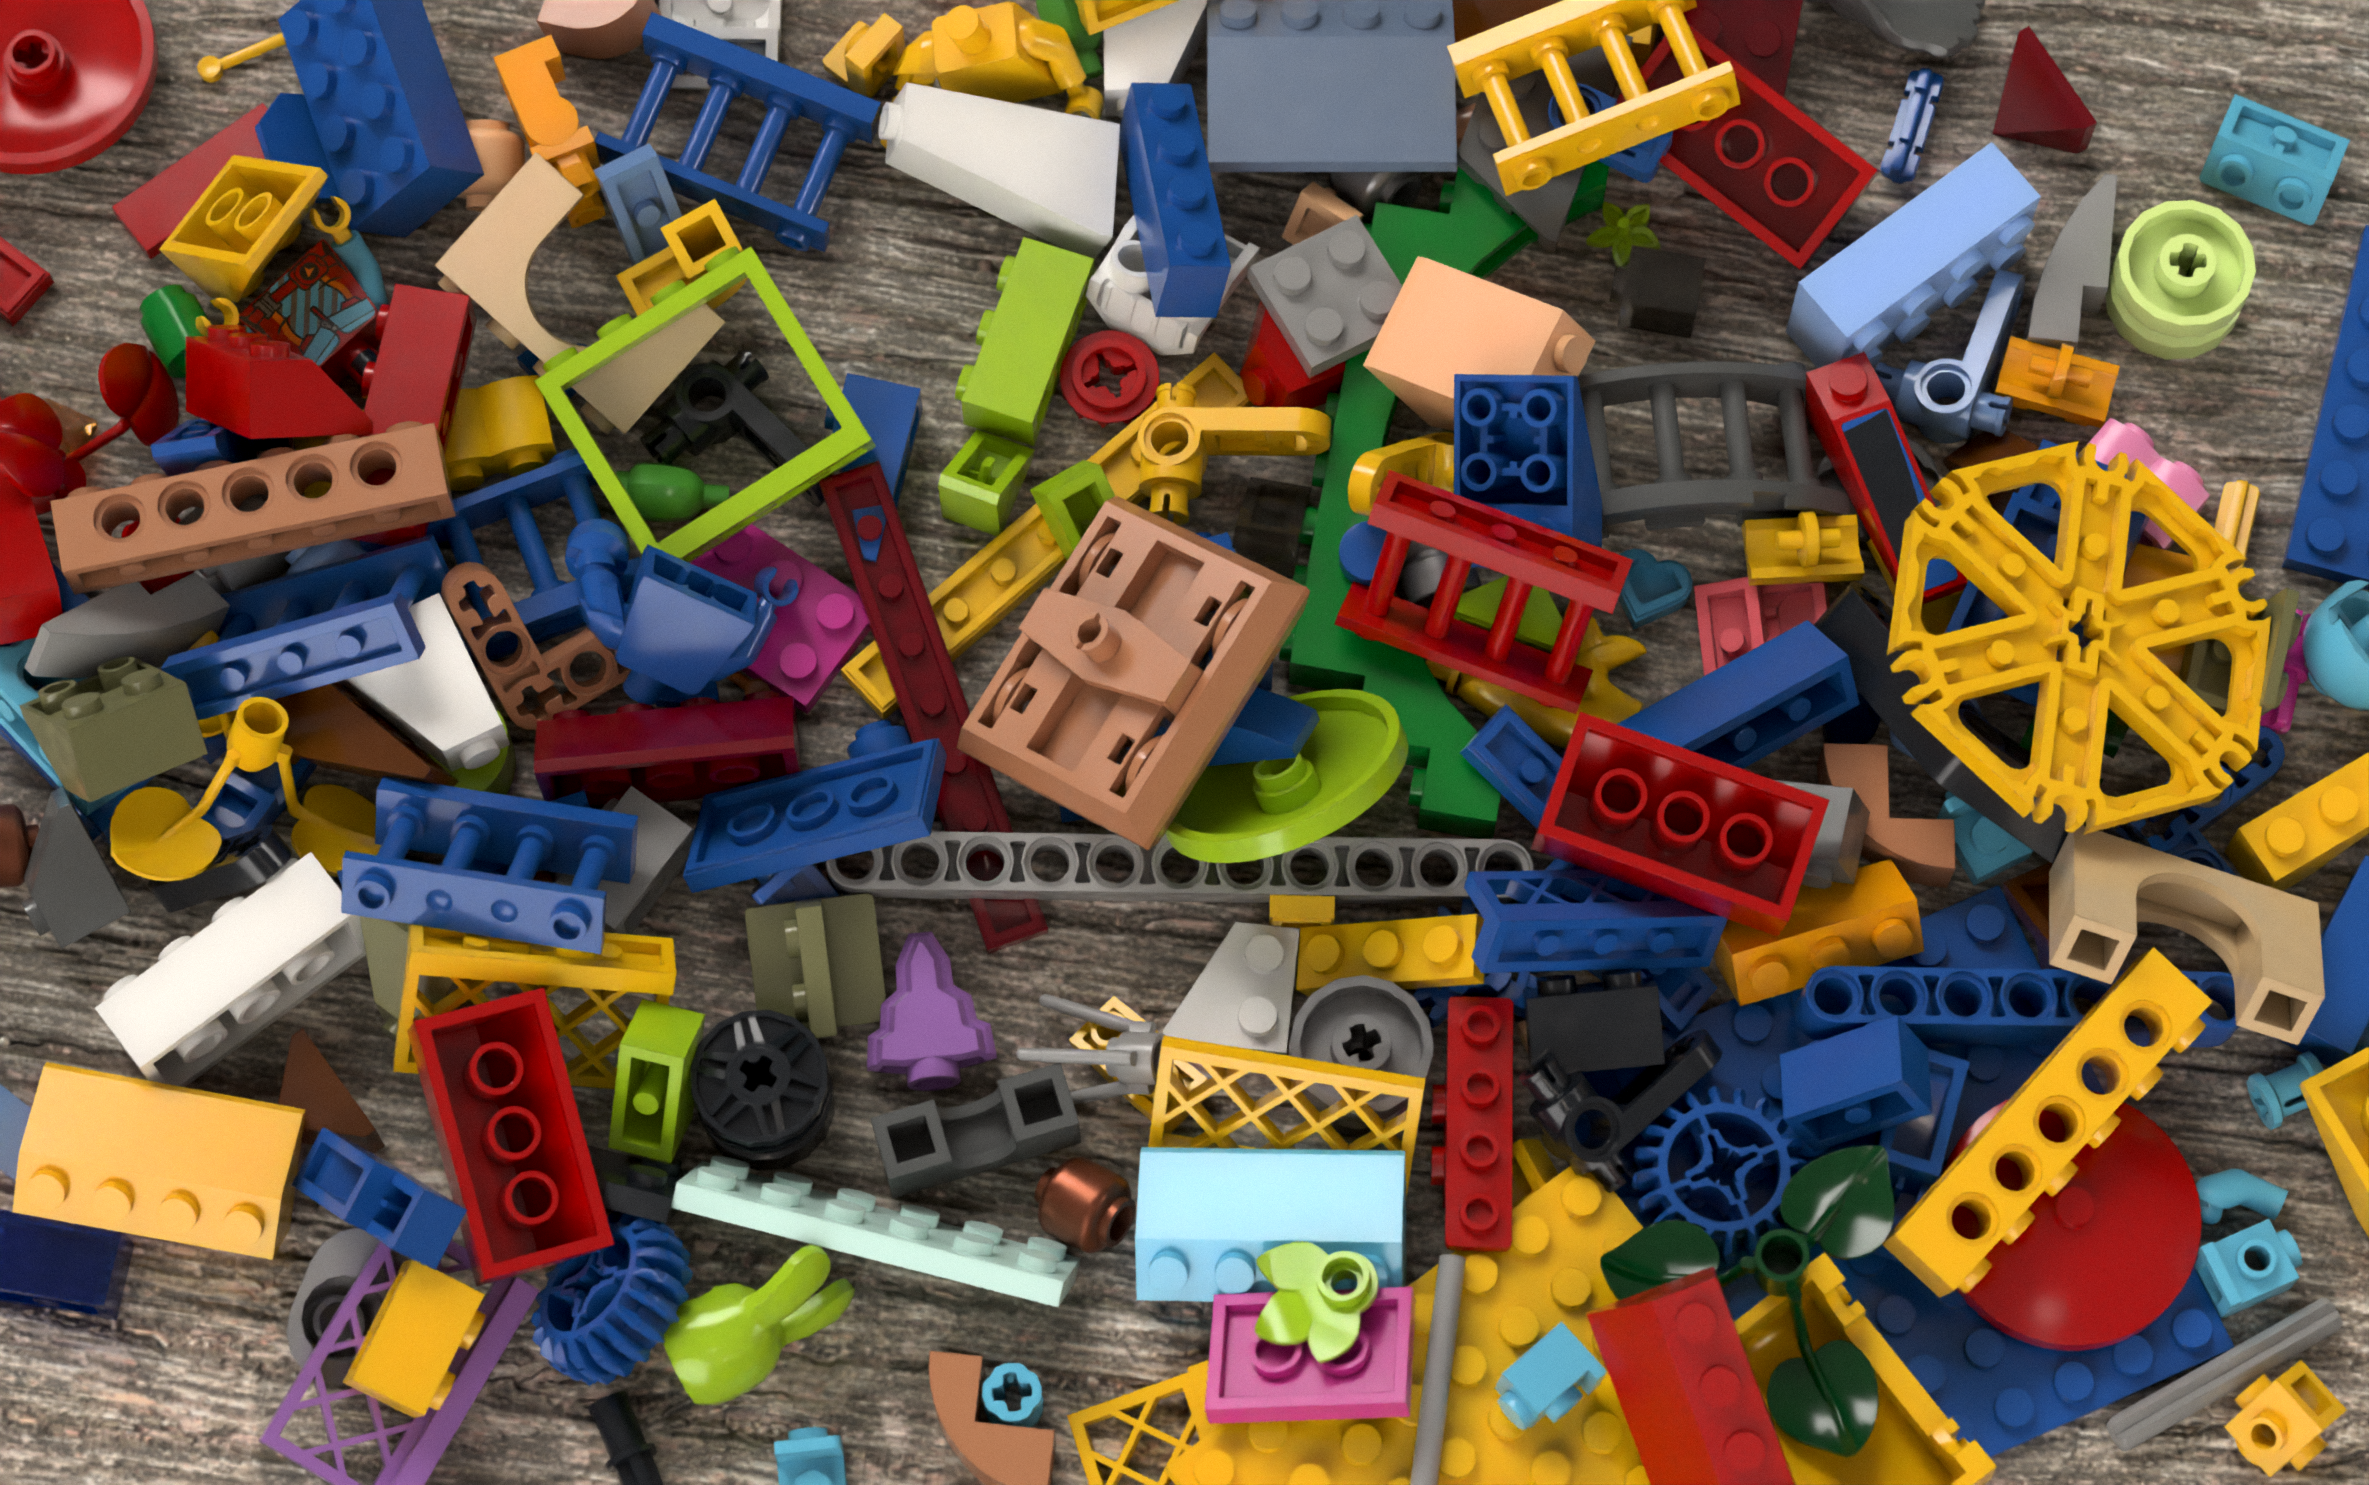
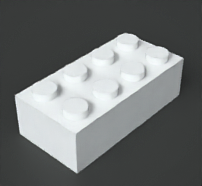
[95,852,366,1087]

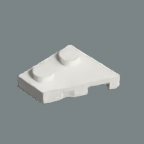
[1163,922,1300,1055]

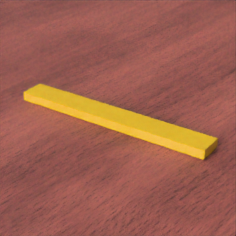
[840,352,1254,720]

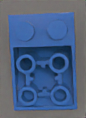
[1454,374,1602,568]

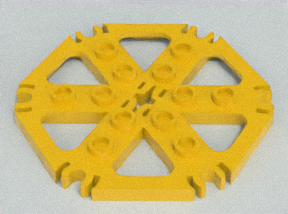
[1887,441,2271,835]

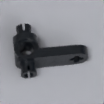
[640,348,833,507]
[1519,1029,1722,1193]

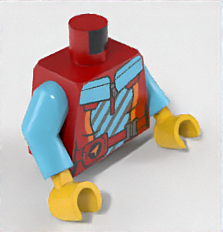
[196,196,389,386]

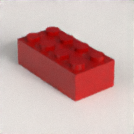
[1617,22,1880,270]

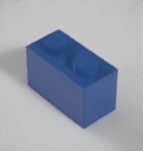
[1780,1015,1933,1152]

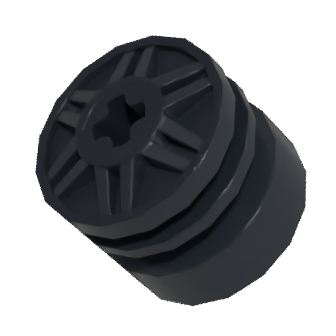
[690,1010,835,1171]

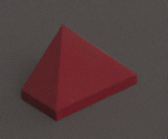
[1993,26,2097,154]

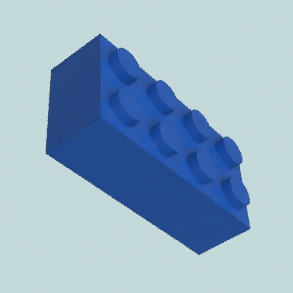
[278,0,484,238]

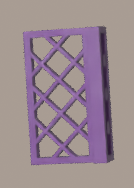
[258,1240,540,1485]

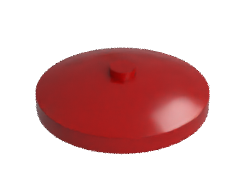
[0,0,158,175]
[1941,1090,2202,1351]

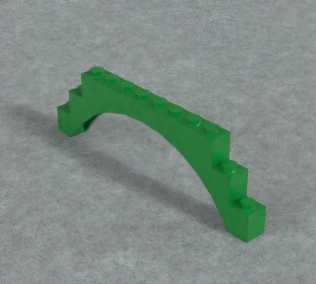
[1279,161,1609,839]

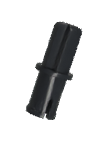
[588,1391,664,1485]

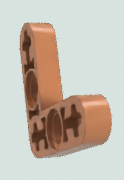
[441,562,631,730]

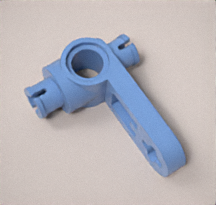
[1875,269,2025,444]

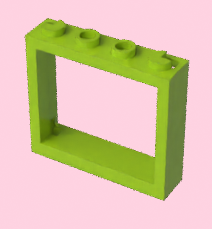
[534,246,876,563]

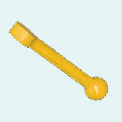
[197,33,286,83]

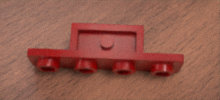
[1430,996,1513,1252]

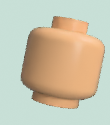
[457,119,525,212]

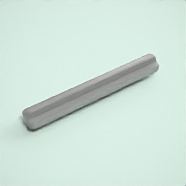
[2106,1298,2343,1451]

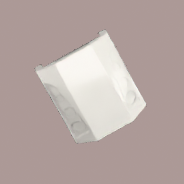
[1086,215,1260,356]

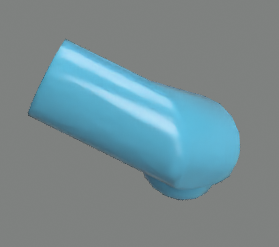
[2195,1168,2288,1224]

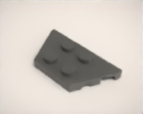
[1457,35,1633,252]

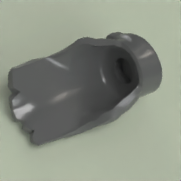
[1806,0,1985,58]

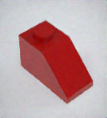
[1239,301,1346,409]

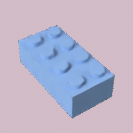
[1786,142,2041,368]

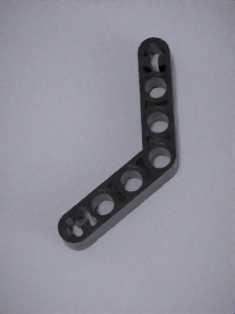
[1814,581,2152,864]

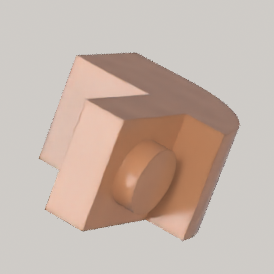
[537,0,662,59]

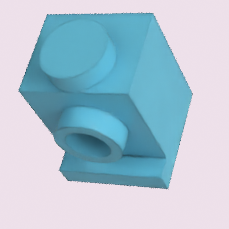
[2194,1219,2302,1320]
[1494,1321,1607,1430]

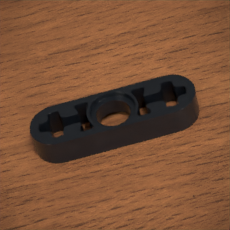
[148,825,292,912]

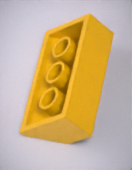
[12,1062,306,1260]

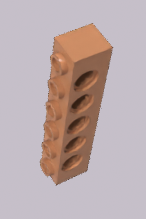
[50,421,456,595]

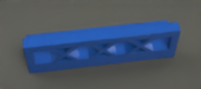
[1464,869,1728,973]

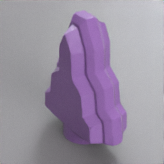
[867,931,997,1091]

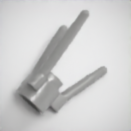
[1016,994,1166,1104]

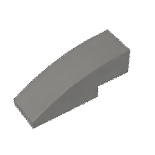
[2023,174,2117,353]
[24,572,230,678]

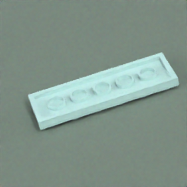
[671,1156,1081,1307]

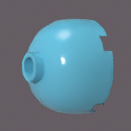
[2302,580,2369,711]

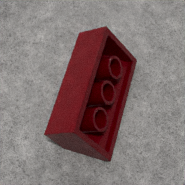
[534,691,802,809]

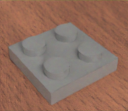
[1247,215,1402,378]

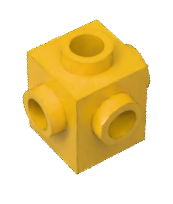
[2224,1360,2347,1477]

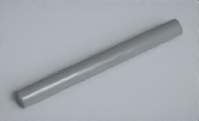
[1410,1254,1466,1485]

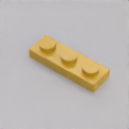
[1296,914,1485,996]

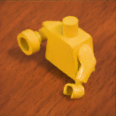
[879,2,1104,148]

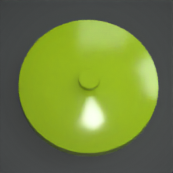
[1165,689,1409,863]

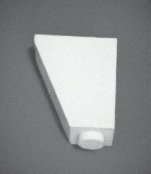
[1103,0,1207,119]
[338,593,510,772]

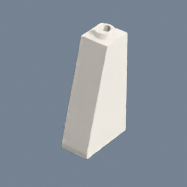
[879,82,1120,259]

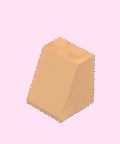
[1363,256,1596,431]

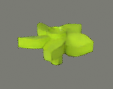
[1586,201,1661,271]

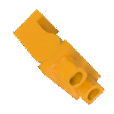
[493,34,606,228]

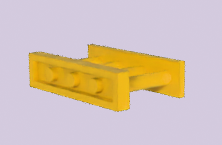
[1447,0,1741,196]

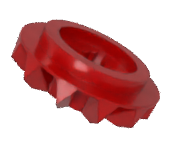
[1060,330,1159,428]

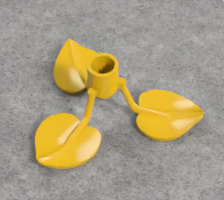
[110,630,381,881]

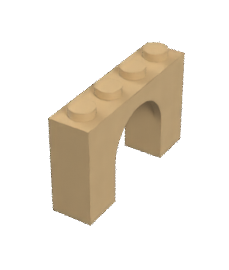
[435,152,726,435]
[2049,825,2325,1045]

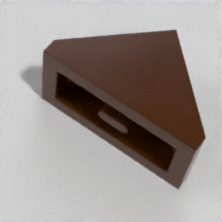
[278,1028,385,1153]

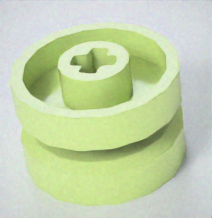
[2105,200,2256,360]

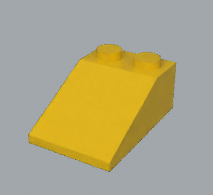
[159,155,328,303]

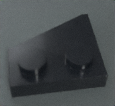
[587,1145,690,1223]

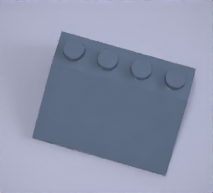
[1207,0,1457,172]

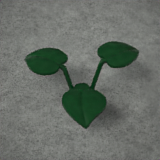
[1600,1145,1895,1457]

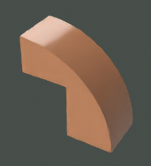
[1817,743,1956,888]
[929,1351,1056,1485]

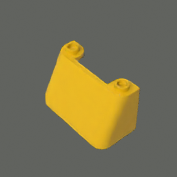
[1735,1252,1997,1485]

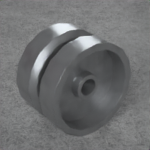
[1289,975,1434,1138]

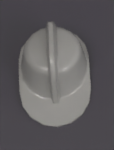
[286,1227,409,1385]

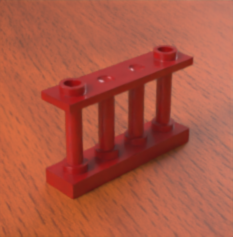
[1334,470,1633,714]

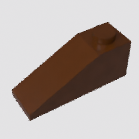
[274,682,459,787]

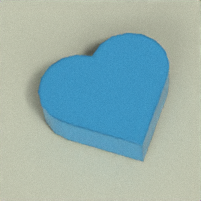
[1618,548,1693,629]

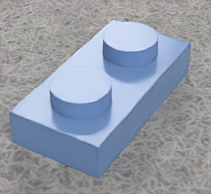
[593,143,682,266]

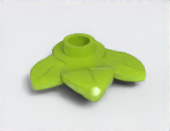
[1255,1241,1379,1363]

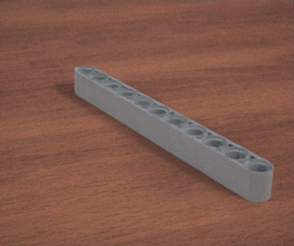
[826,831,1533,906]

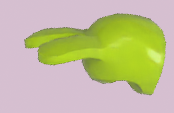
[663,1244,856,1406]

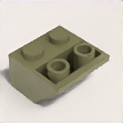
[19,656,208,803]

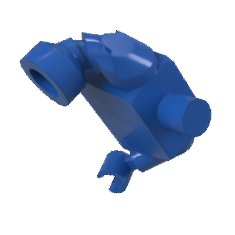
[565,519,799,705]

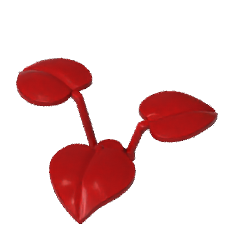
[0,343,195,594]

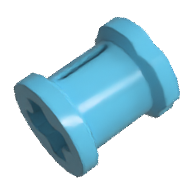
[2246,1051,2324,1130]
[982,1363,1044,1428]

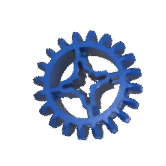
[1631,1085,1810,1264]
[531,1211,693,1386]

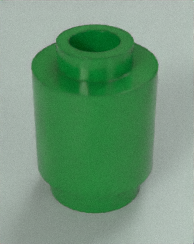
[139,284,212,379]

